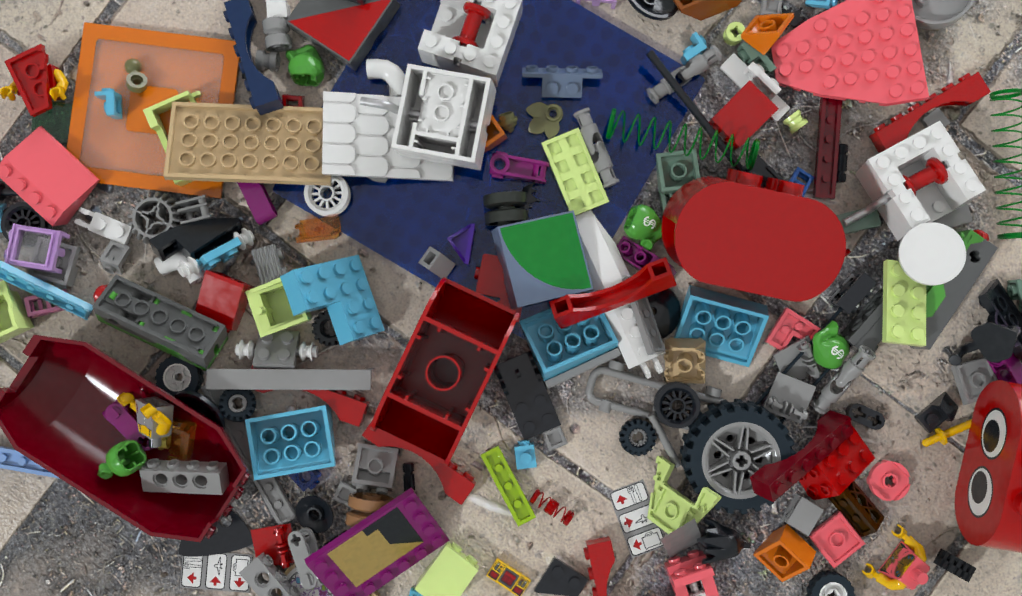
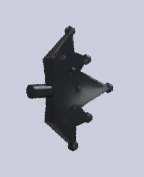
[782,5,805,30]
[520,181,540,209]

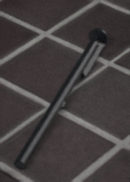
[646,50,748,172]

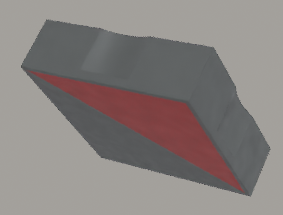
[286,0,400,71]

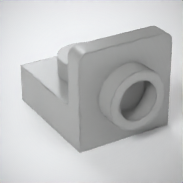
[99,240,131,275]

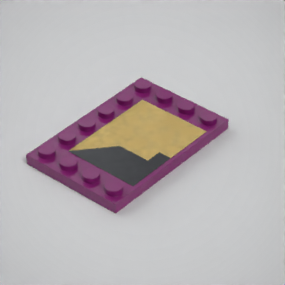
[304,487,450,596]

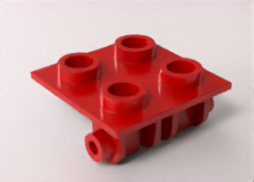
[250,523,294,568]

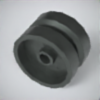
[483,191,529,226]

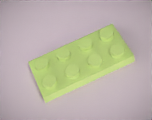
[541,127,609,216]
[882,259,926,347]

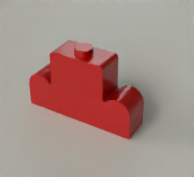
[474,254,522,322]

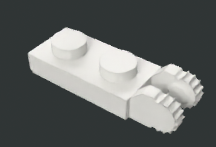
[74,207,134,245]

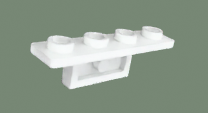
[720,54,790,122]

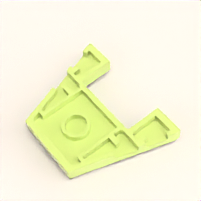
[647,456,722,534]

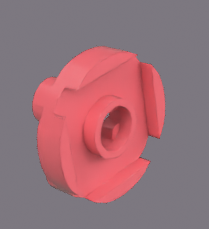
[866,460,910,501]

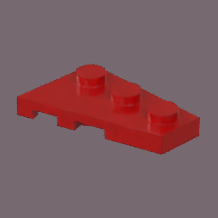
[4,44,52,117]

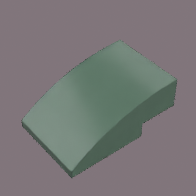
[656,149,700,217]

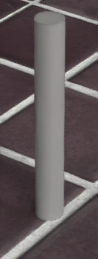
[647,412,681,468]

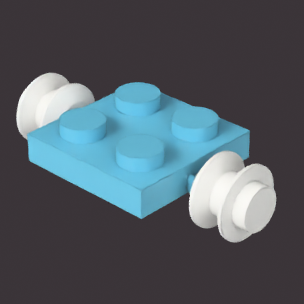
[177,228,255,279]

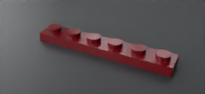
[813,97,842,200]

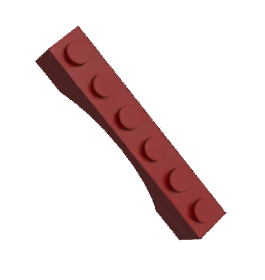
[869,72,991,153]
[549,257,677,329]
[251,364,370,427]
[362,421,476,505]
[583,536,615,596]

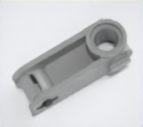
[288,527,324,590]

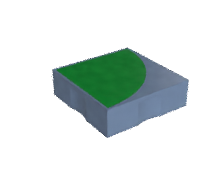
[491,210,594,309]

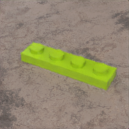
[480,445,536,527]

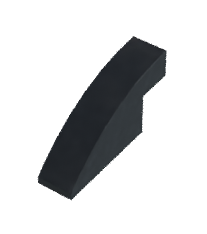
[149,218,243,262]

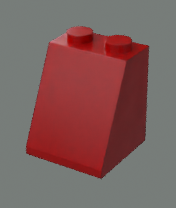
[709,80,779,151]
[195,270,255,333]

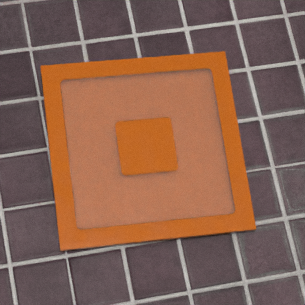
[67,22,240,199]

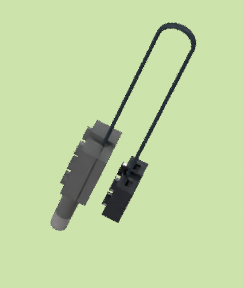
[727,271,883,457]

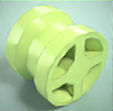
[723,22,745,46]
[782,109,808,134]

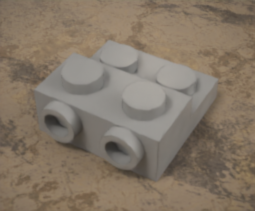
[28,236,81,289]
[351,443,399,494]

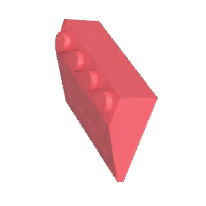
[0,126,100,227]

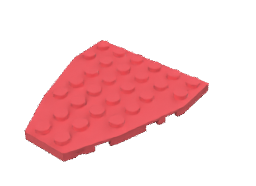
[770,0,929,106]

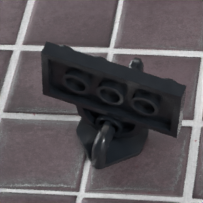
[949,278,1022,366]

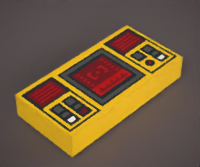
[486,557,531,596]

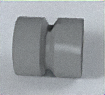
[262,16,292,52]

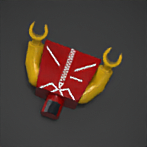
[0,54,69,101]

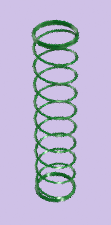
[989,88,1022,239]
[606,108,760,171]

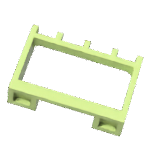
[143,90,202,186]

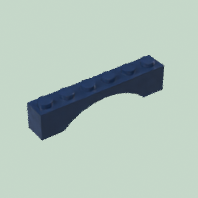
[223,0,284,115]

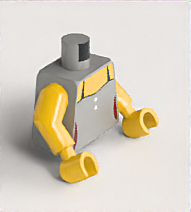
[117,392,174,448]

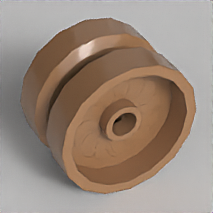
[345,492,394,527]

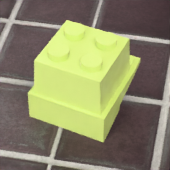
[245,277,312,338]
[0,280,34,344]

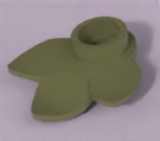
[526,102,563,139]

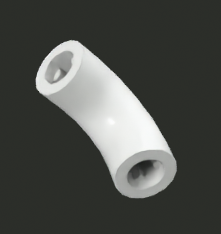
[366,59,405,97]
[154,251,205,285]

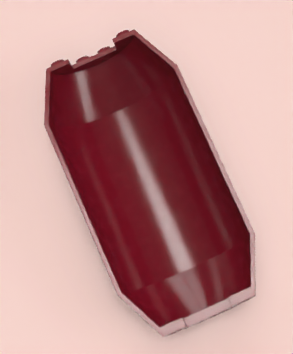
[0,335,251,542]

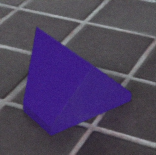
[447,223,476,265]

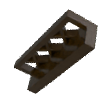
[828,481,884,537]

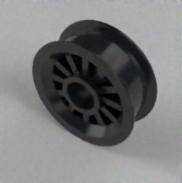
[1,202,52,247]
[654,382,700,428]

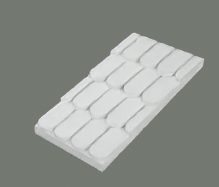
[322,91,454,182]

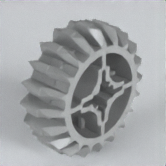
[128,192,184,244]

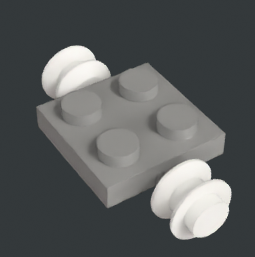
[235,331,318,369]

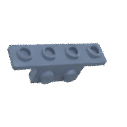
[522,65,603,98]

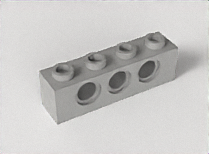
[139,458,230,495]
[239,552,300,596]

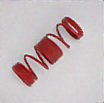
[530,489,574,526]

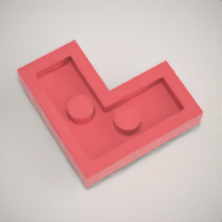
[765,308,821,351]

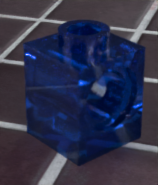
[288,469,322,492]

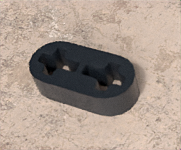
[845,403,885,430]

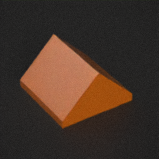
[741,13,794,55]

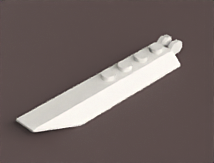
[575,210,666,379]

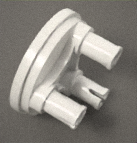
[895,222,966,286]

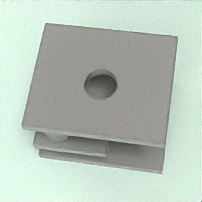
[175,195,217,225]
[780,493,824,536]

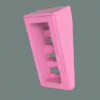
[24,289,67,318]

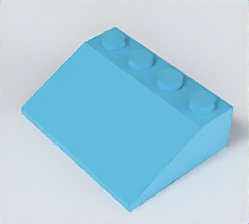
[674,285,769,367]
[519,291,619,381]
[245,405,336,480]

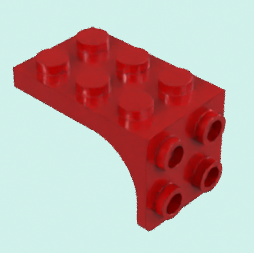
[799,425,875,500]

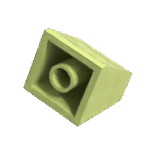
[415,542,479,596]

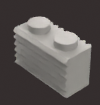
[251,244,289,285]

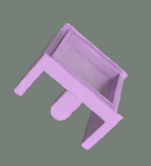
[4,223,70,274]

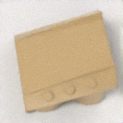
[664,337,706,384]

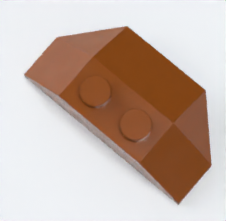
[673,0,742,21]

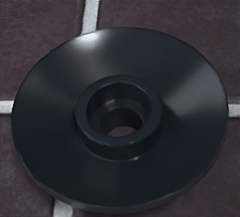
[295,495,334,533]

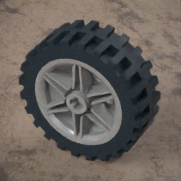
[680,399,796,514]

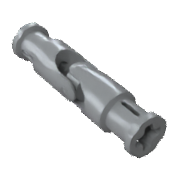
[646,44,723,104]
[573,107,620,189]
[811,345,876,414]

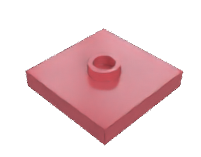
[808,511,866,568]

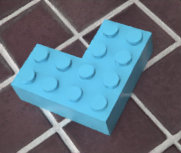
[280,255,385,346]

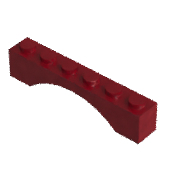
[750,410,853,502]

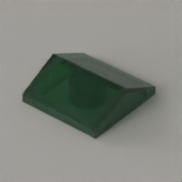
[31,101,73,144]

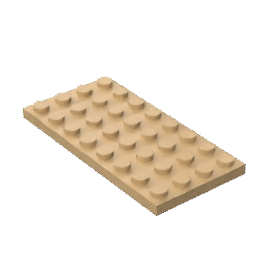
[163,102,332,186]

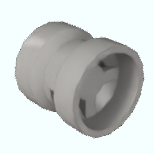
[255,50,280,72]

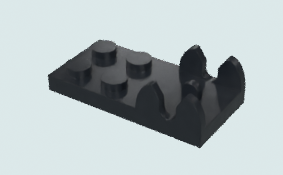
[494,351,561,440]

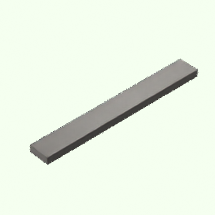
[206,369,372,390]
[201,385,296,525]

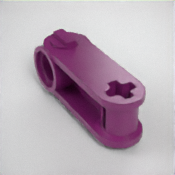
[489,151,550,184]
[102,400,153,451]

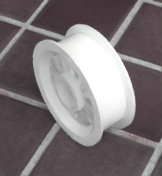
[304,175,351,217]

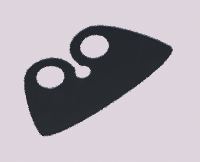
[178,511,253,557]

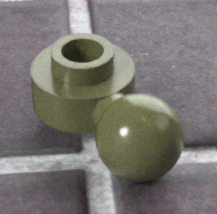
[125,59,148,93]

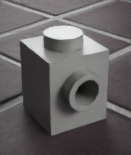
[418,246,456,279]

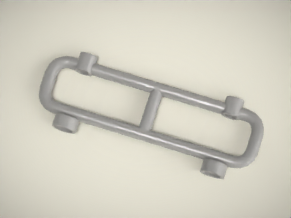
[585,360,725,430]

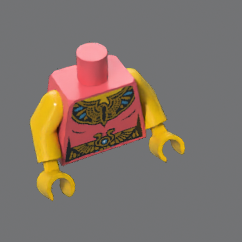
[862,524,930,591]

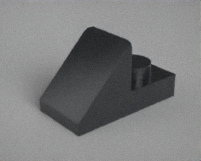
[914,392,959,433]

